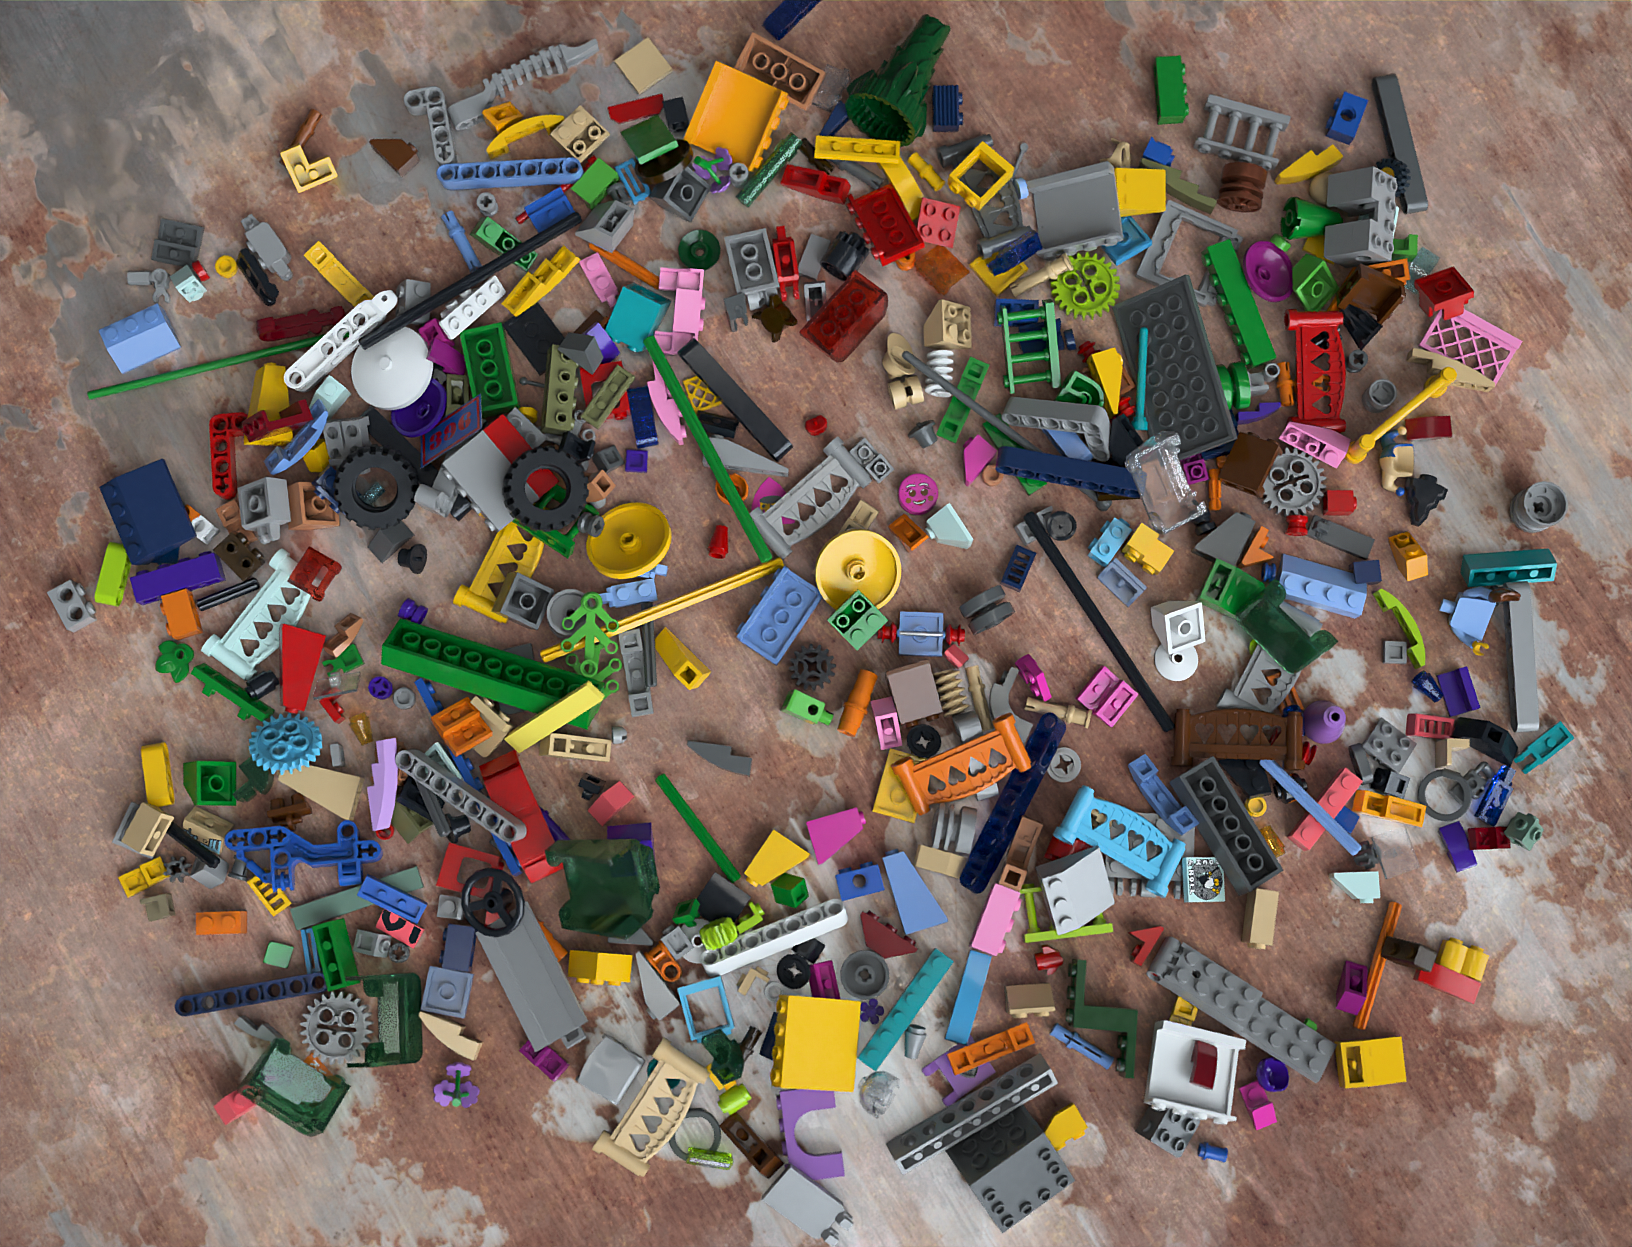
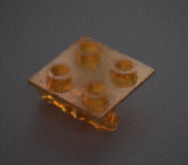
[914,245,970,296]

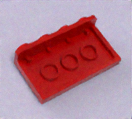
[846,183,925,266]

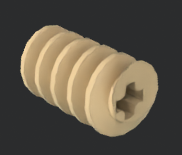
[933,669,969,717]

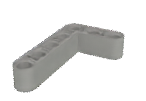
[1001,397,1112,461]
[414,419,488,518]

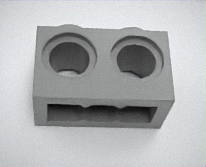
[47,580,97,633]

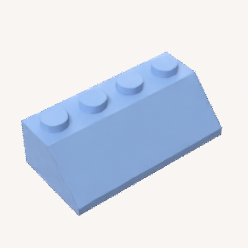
[1272,554,1367,619]

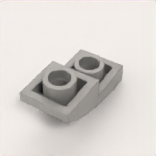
[849,438,894,484]

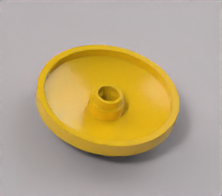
[586,502,672,579]
[814,529,901,610]

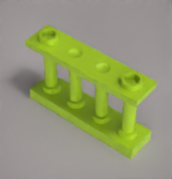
[1019,883,1113,943]

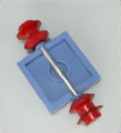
[877,611,965,657]

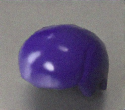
[1256,1057,1289,1092]

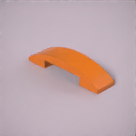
[946,1022,1035,1075]

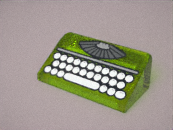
[686,1147,734,1170]

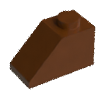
[369,139,420,177]

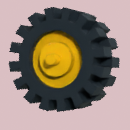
[1374,158,1411,197]

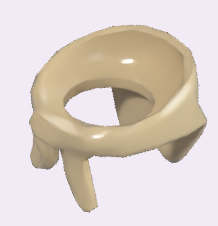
[1100,138,1131,168]

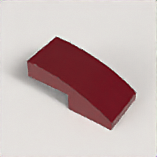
[1405,416,1453,442]
[1468,826,1511,850]
[1189,1040,1218,1090]

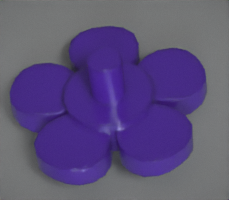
[860,998,884,1024]

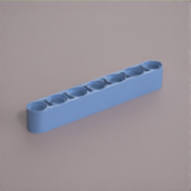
[436,157,584,190]

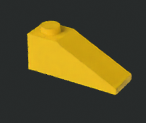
[1086,347,1123,420]

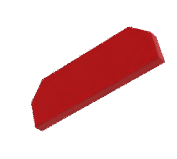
[608,93,664,124]

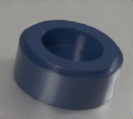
[1063,329,1076,351]

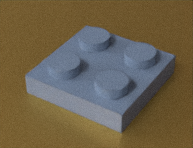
[421,966,474,1018]

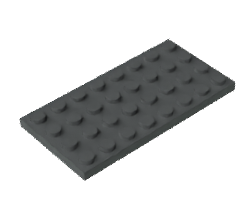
[1112,274,1238,467]

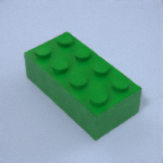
[460,322,521,419]

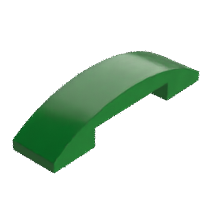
[936,357,990,444]

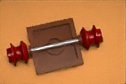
[1077,341,1136,417]

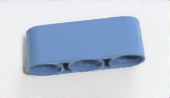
[1041,429,1093,461]

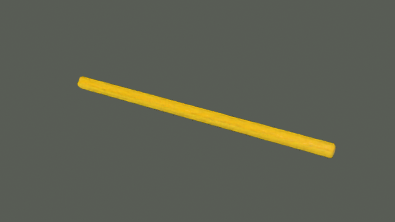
[540,557,784,662]

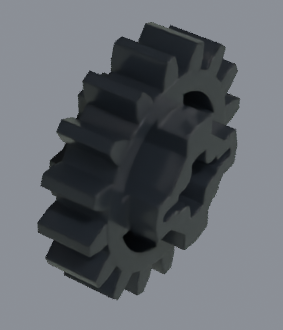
[789,644,836,692]

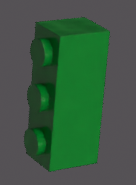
[1153,56,1189,125]
[312,918,360,992]

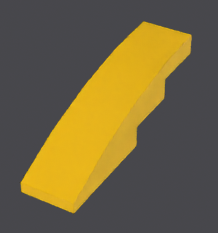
[501,245,581,317]

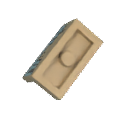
[182,806,234,855]

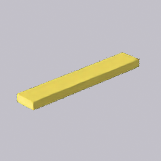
[504,681,604,753]

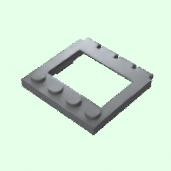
[1135,200,1243,307]

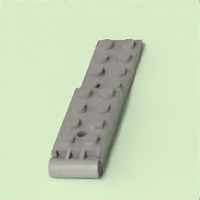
[1146,936,1337,1083]

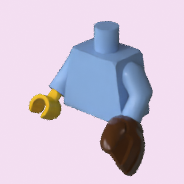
[1439,586,1521,656]

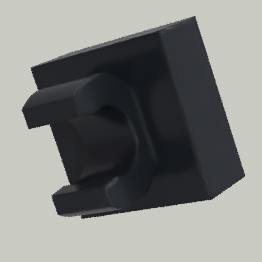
[578,773,606,801]

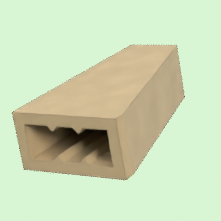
[277,765,364,821]

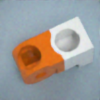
[184,504,220,545]

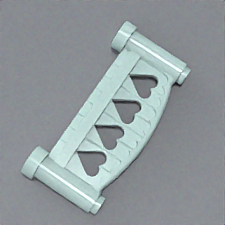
[201,548,325,681]

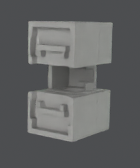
[1324,166,1397,268]

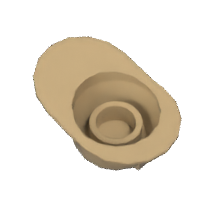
[882,333,915,380]

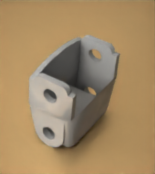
[575,1034,645,1105]

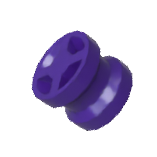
[368,676,393,700]

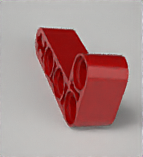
[209,412,248,500]

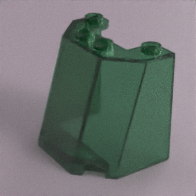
[545,839,660,940]

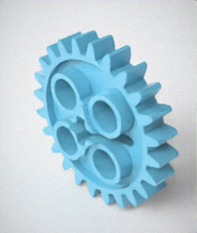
[249,713,322,775]

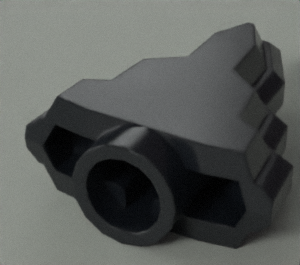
[1404,474,1448,527]

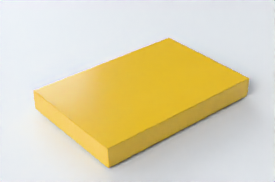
[872,748,926,824]

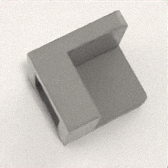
[1247,371,1269,397]
[190,856,229,889]

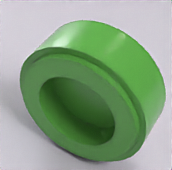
[1270,233,1291,252]

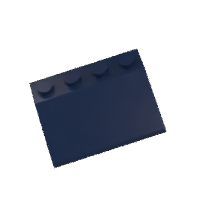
[99,459,197,565]

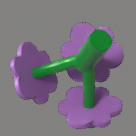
[692,147,732,194]
[433,1062,479,1108]

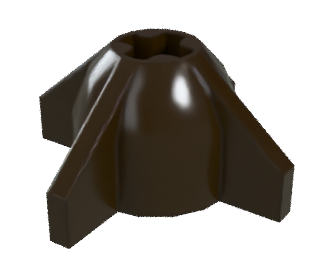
[752,293,798,343]

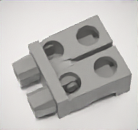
[323,416,371,474]

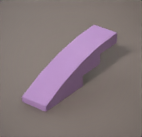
[367,738,398,831]

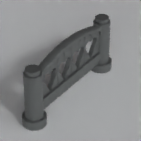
[936,134,1033,260]

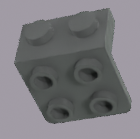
[1135,1104,1200,1158]

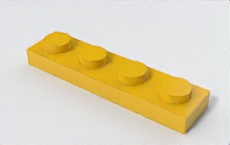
[814,135,900,164]

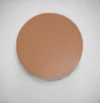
[982,464,1004,487]

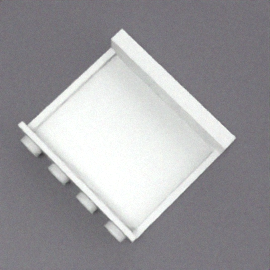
[1144,1020,1246,1125]

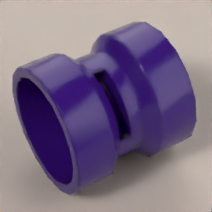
[398,598,428,625]

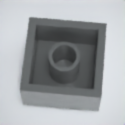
[491,572,555,630]

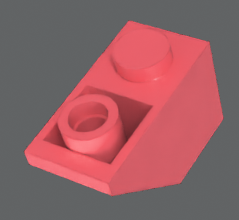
[213,1077,271,1125]

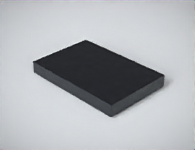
[502,302,564,376]

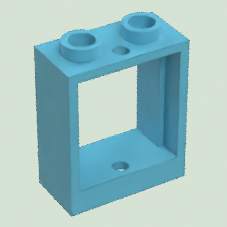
[677,976,735,1043]

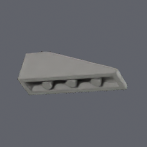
[703,435,789,477]

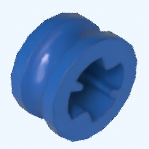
[1261,562,1276,582]

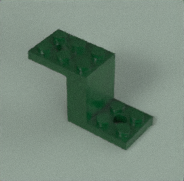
[1065,959,1138,1079]

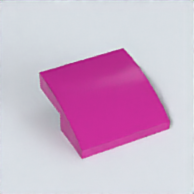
[1075,666,1139,728]

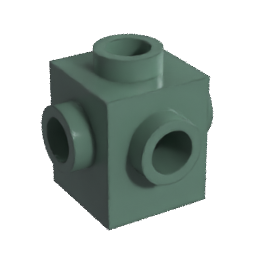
[1504,812,1544,851]

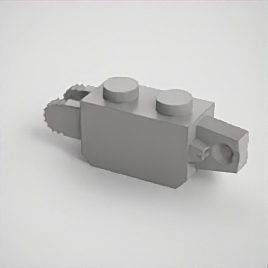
[241,214,293,282]

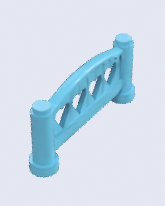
[1053,785,1186,898]

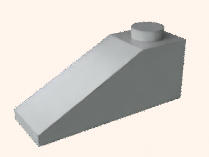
[636,951,681,1021]

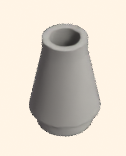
[904,1024,927,1059]

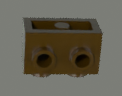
[213,531,265,582]

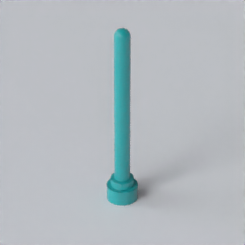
[1131,327,1148,431]

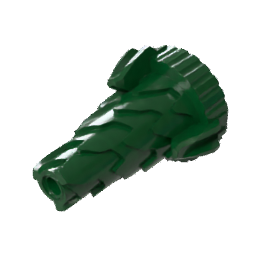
[845,14,951,147]

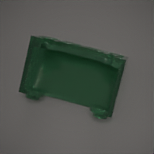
[1235,578,1338,674]
[237,1038,351,1137]

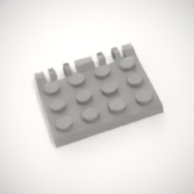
[1104,812,1195,899]

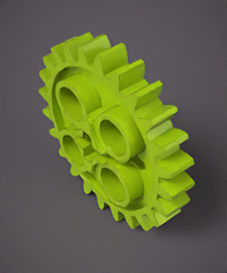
[1051,252,1120,321]

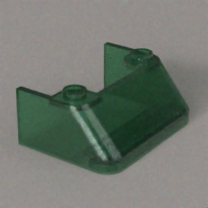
[345,973,423,1068]

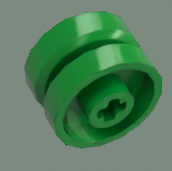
[1216,361,1251,410]

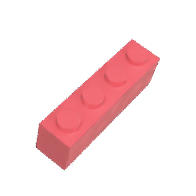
[1287,767,1363,851]

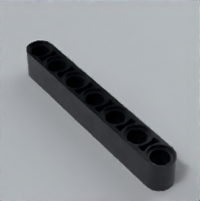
[677,338,793,462]
[359,405,472,521]

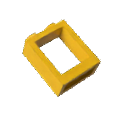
[947,141,1015,211]

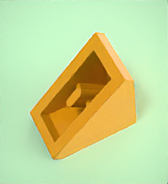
[482,102,524,136]

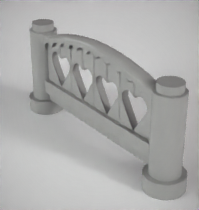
[750,436,873,560]
[1216,593,1323,730]

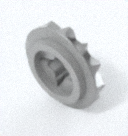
[1046,747,1081,782]

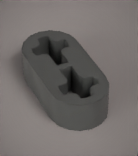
[1348,743,1373,786]

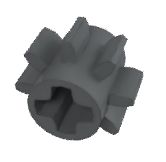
[1353,840,1381,870]
[163,856,192,883]

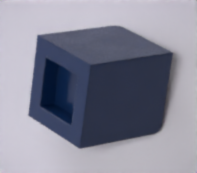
[1349,560,1382,585]

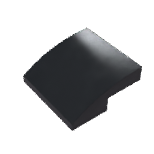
[697,872,751,923]

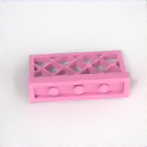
[1418,309,1522,385]

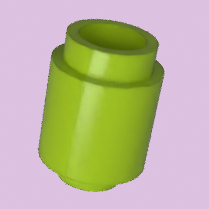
[717,1083,752,1115]

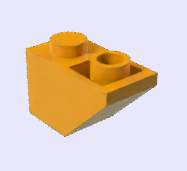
[1388,531,1428,581]

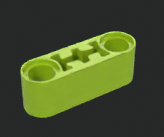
[95,542,131,607]

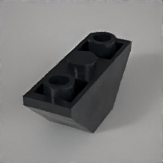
[1451,717,1518,767]

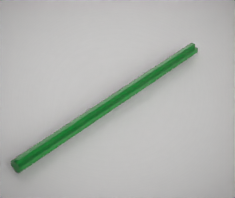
[643,335,773,563]

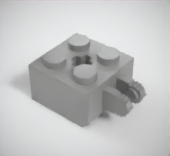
[237,477,291,545]

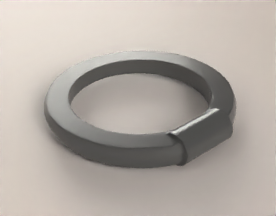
[1418,768,1472,821]
[669,1108,721,1163]

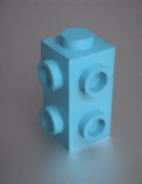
[1087,518,1132,568]

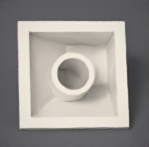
[1151,601,1205,654]

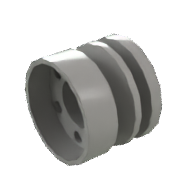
[1510,481,1568,533]
[931,803,977,854]

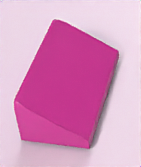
[809,960,841,1000]

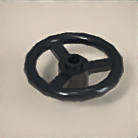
[461,867,525,938]

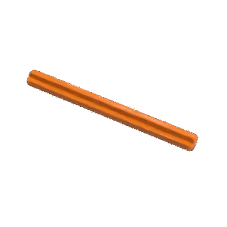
[1353,902,1402,1030]

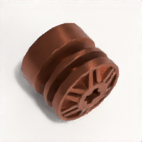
[1217,162,1268,213]

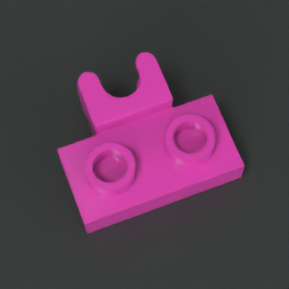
[1015,654,1052,702]

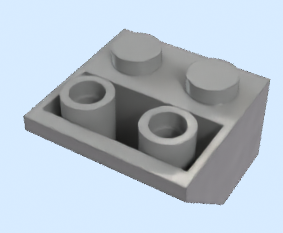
[575,200,634,253]

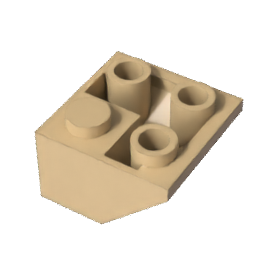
[924,299,972,350]

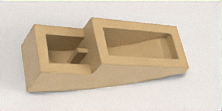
[419,1011,483,1060]

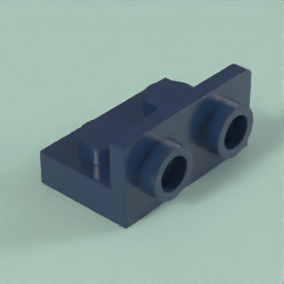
[311,465,362,515]

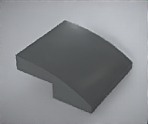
[151,218,205,269]

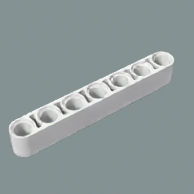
[700,899,848,977]

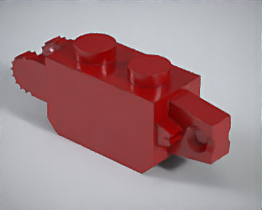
[772,225,800,301]

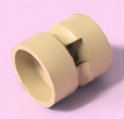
[887,375,924,410]

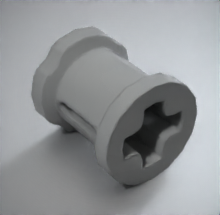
[729,163,749,188]
[476,192,499,217]

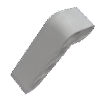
[404,86,457,166]
[952,710,999,801]

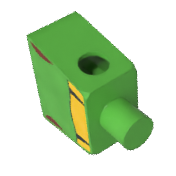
[780,689,834,726]

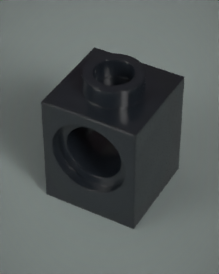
[662,96,689,133]

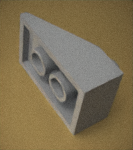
[724,228,780,295]

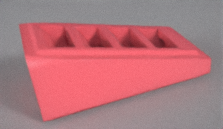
[1406,714,1454,740]

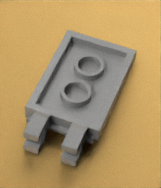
[762,1163,853,1247]

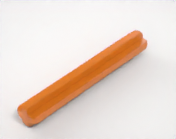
[589,243,660,290]

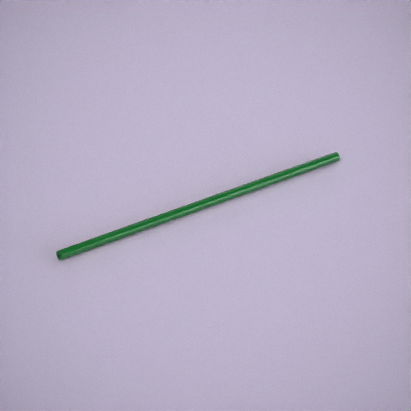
[87,325,381,400]

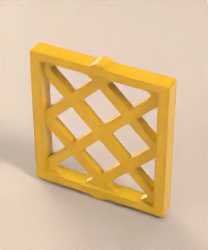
[683,376,722,413]

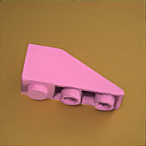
[1279,422,1351,468]

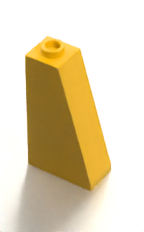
[244,363,293,446]

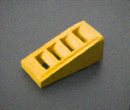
[247,867,292,917]

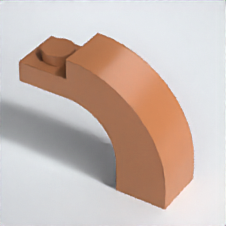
[551,444,616,502]
[998,815,1043,892]

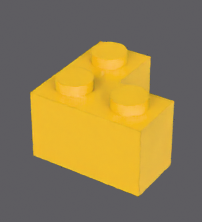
[280,143,338,193]
[1121,523,1174,575]
[567,950,633,986]

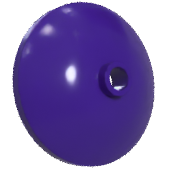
[391,378,447,437]

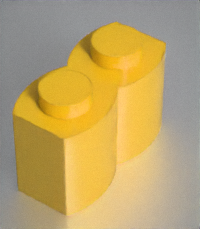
[1435,937,1489,981]

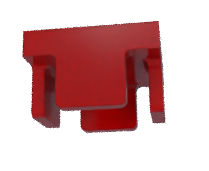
[1414,266,1474,320]

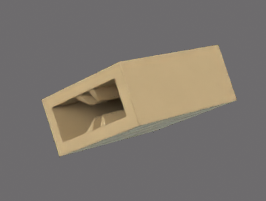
[1242,888,1279,949]

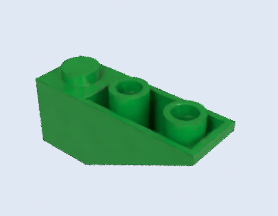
[469,216,539,272]

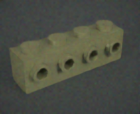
[540,344,579,436]

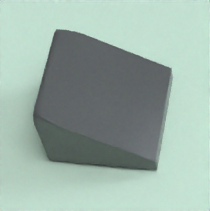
[592,445,625,474]

